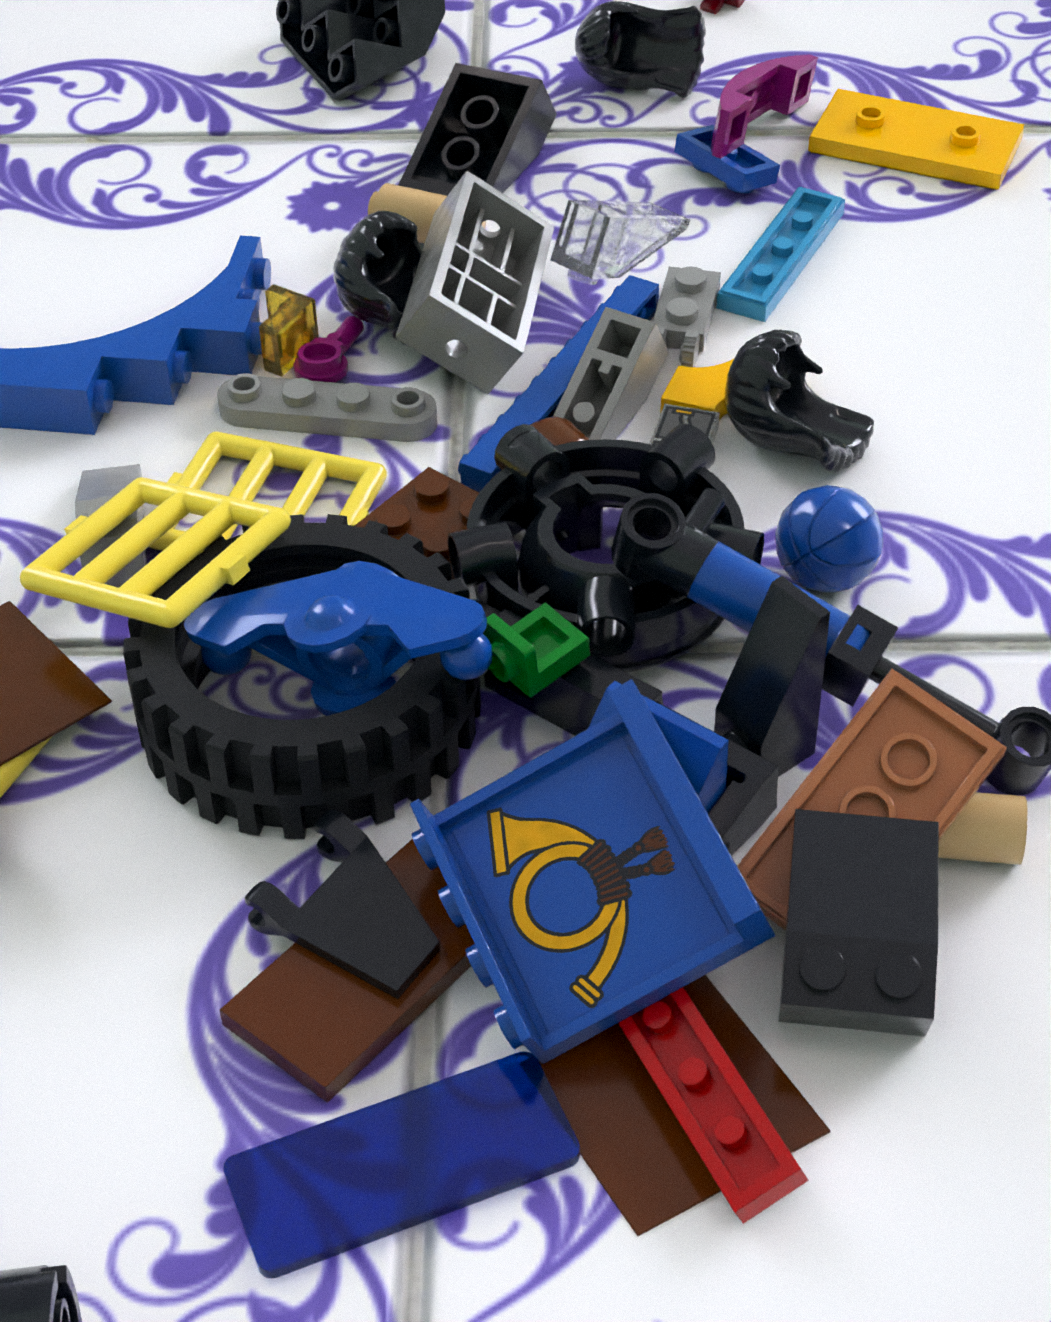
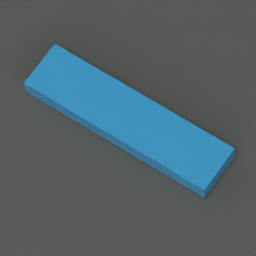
[716,187,845,322]

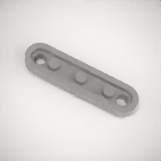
[217,373,437,442]

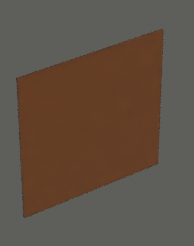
[0,601,112,766]
[519,975,831,1236]

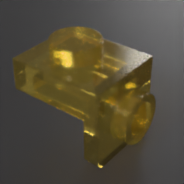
[259,284,319,377]

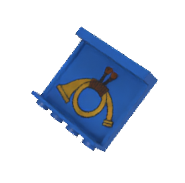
[410,679,776,1064]

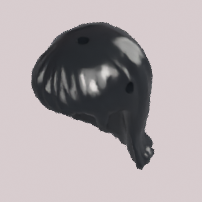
[575,1,706,98]
[333,211,422,345]
[725,330,875,472]

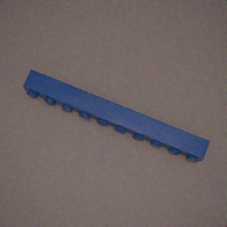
[458,275,659,493]

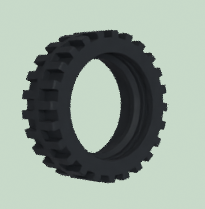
[123,514,481,839]

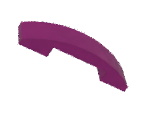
[711,54,818,159]

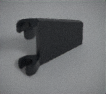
[244,809,440,999]

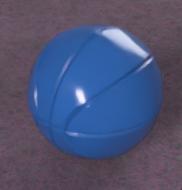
[775,485,883,593]

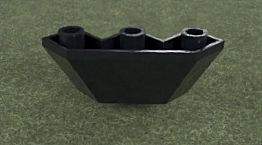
[276,0,445,101]

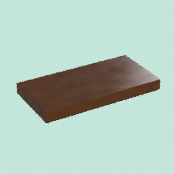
[220,839,475,1103]

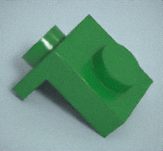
[483,602,590,698]

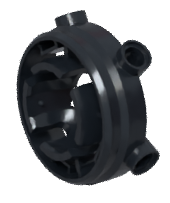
[447,424,764,672]

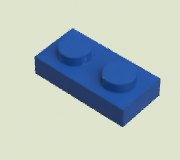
[674,125,780,194]

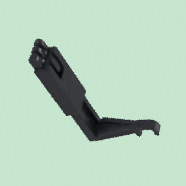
[471,599,778,856]

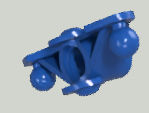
[184,561,492,716]

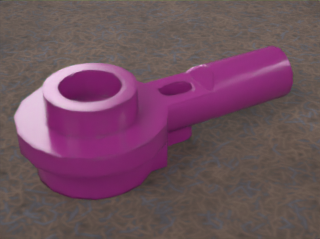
[293,316,364,383]

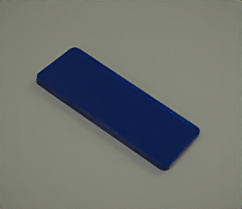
[223,1051,580,1278]

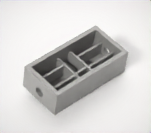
[395,171,555,394]

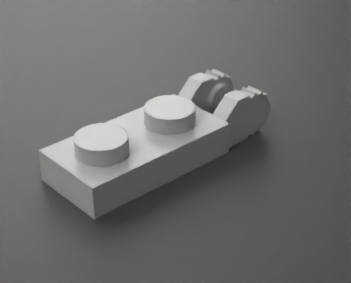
[653,266,721,367]

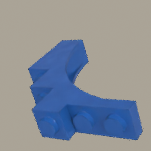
[0,235,271,435]

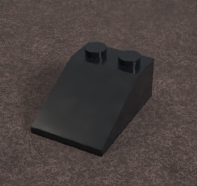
[398,63,557,196]
[778,809,939,1037]

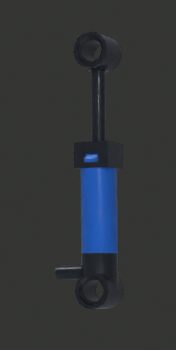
[611,488,1051,795]

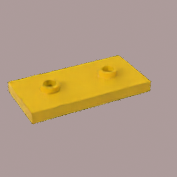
[808,89,1025,190]

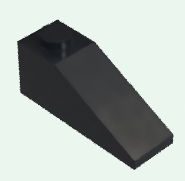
[714,576,830,777]

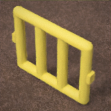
[149,432,387,555]
[20,477,291,628]

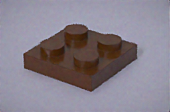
[355,467,479,580]

